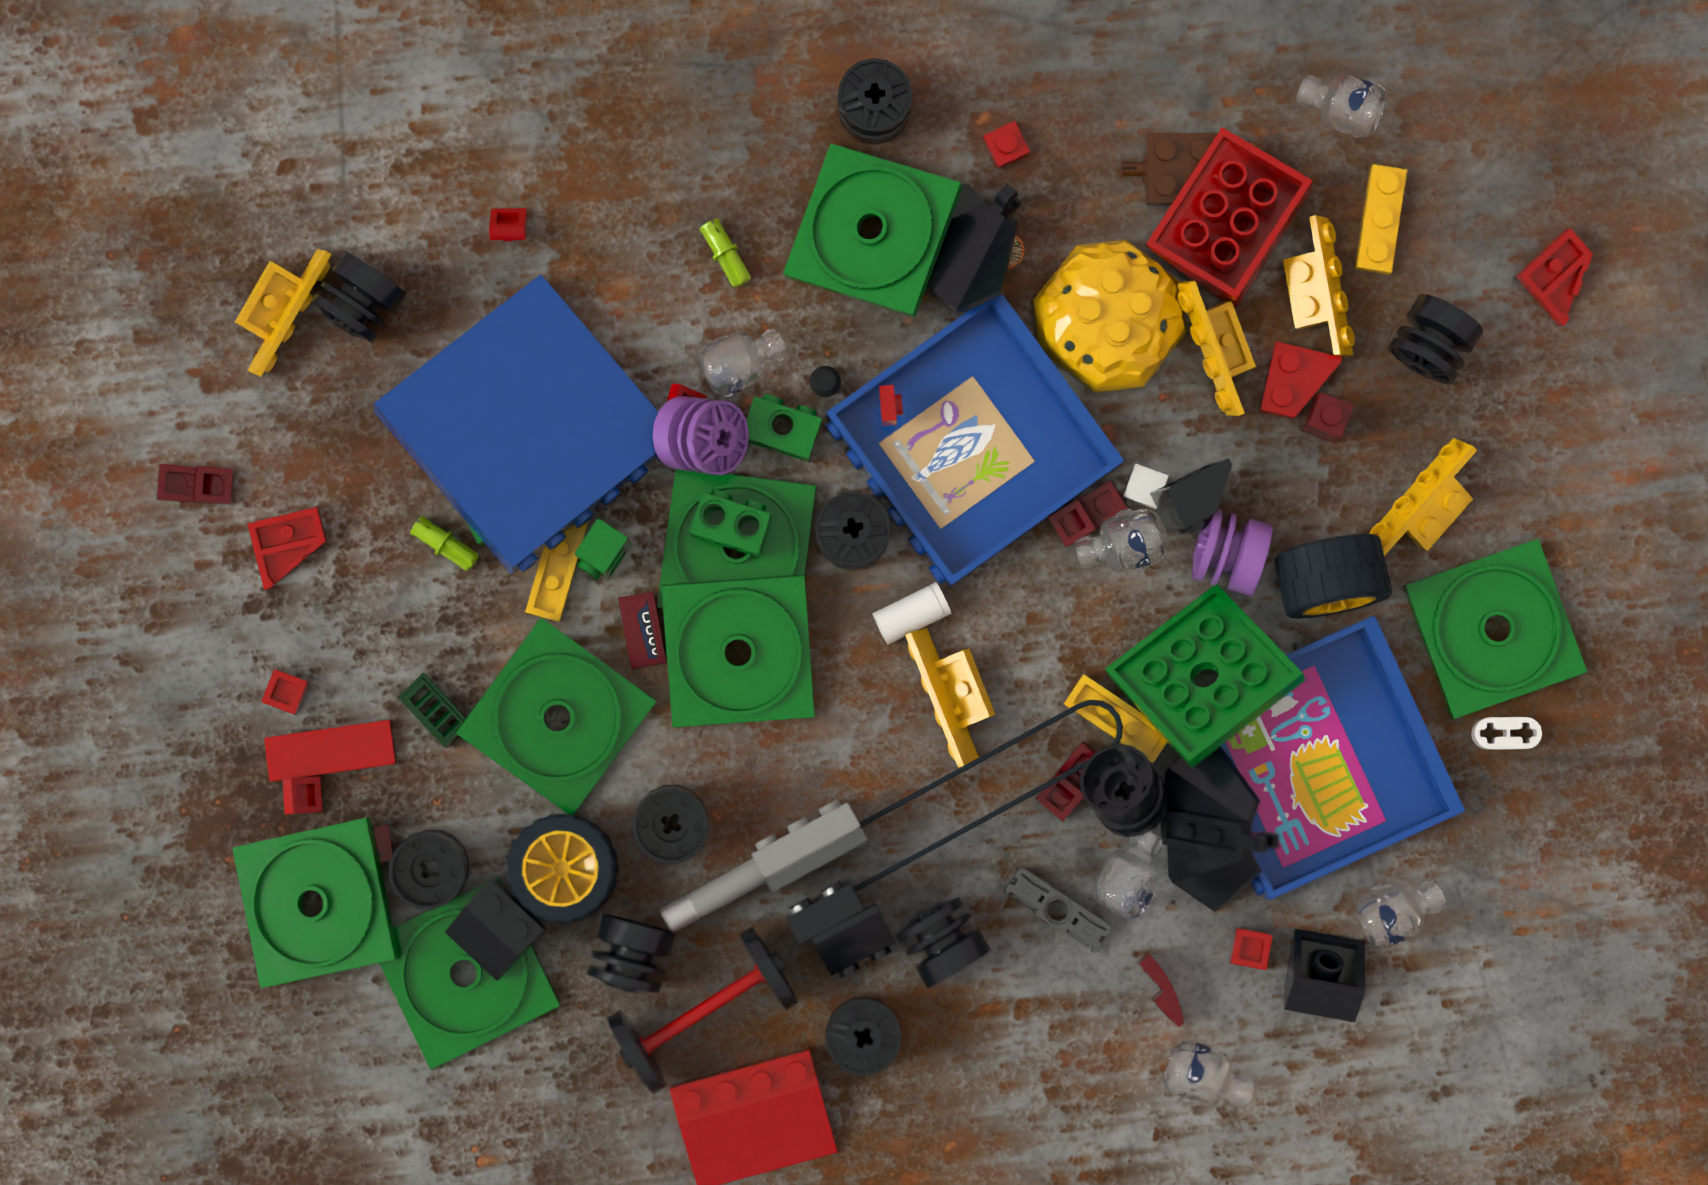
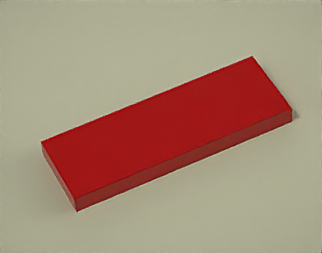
[264,720,397,782]

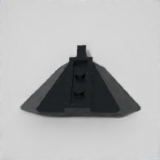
[882,184,1021,313]
[1160,746,1279,912]

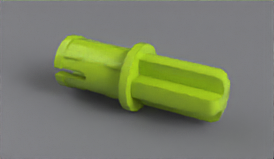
[699,218,750,287]
[410,515,479,571]

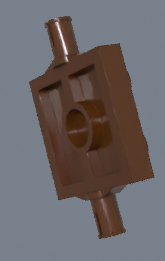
[1121,133,1218,205]

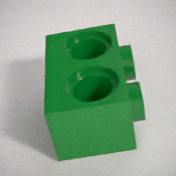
[689,489,772,558]
[574,518,632,580]

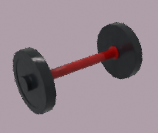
[607,927,799,1094]

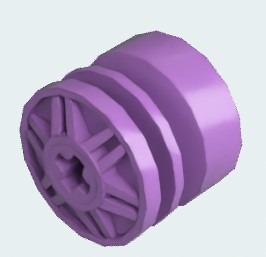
[652,396,749,475]
[1192,509,1273,596]

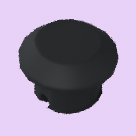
[809,366,841,397]

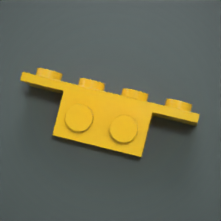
[1283,215,1355,357]
[234,249,332,377]
[1177,281,1256,416]
[1370,438,1477,556]
[905,628,996,768]

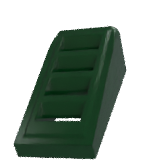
[398,672,466,748]

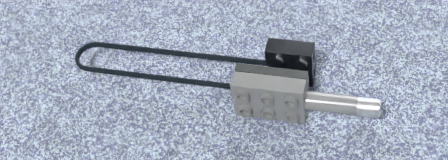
[660,700,1123,944]

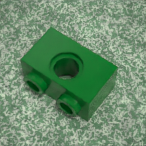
[747,394,822,463]

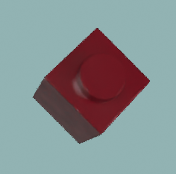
[1302,393,1354,443]

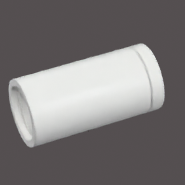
[872,582,952,645]

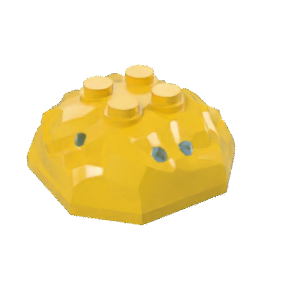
[1033,239,1188,393]

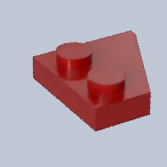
[1515,228,1593,326]
[1259,342,1342,419]
[247,506,327,590]

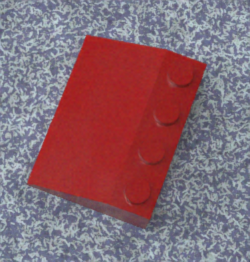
[1146,127,1313,309]
[669,1047,838,1185]

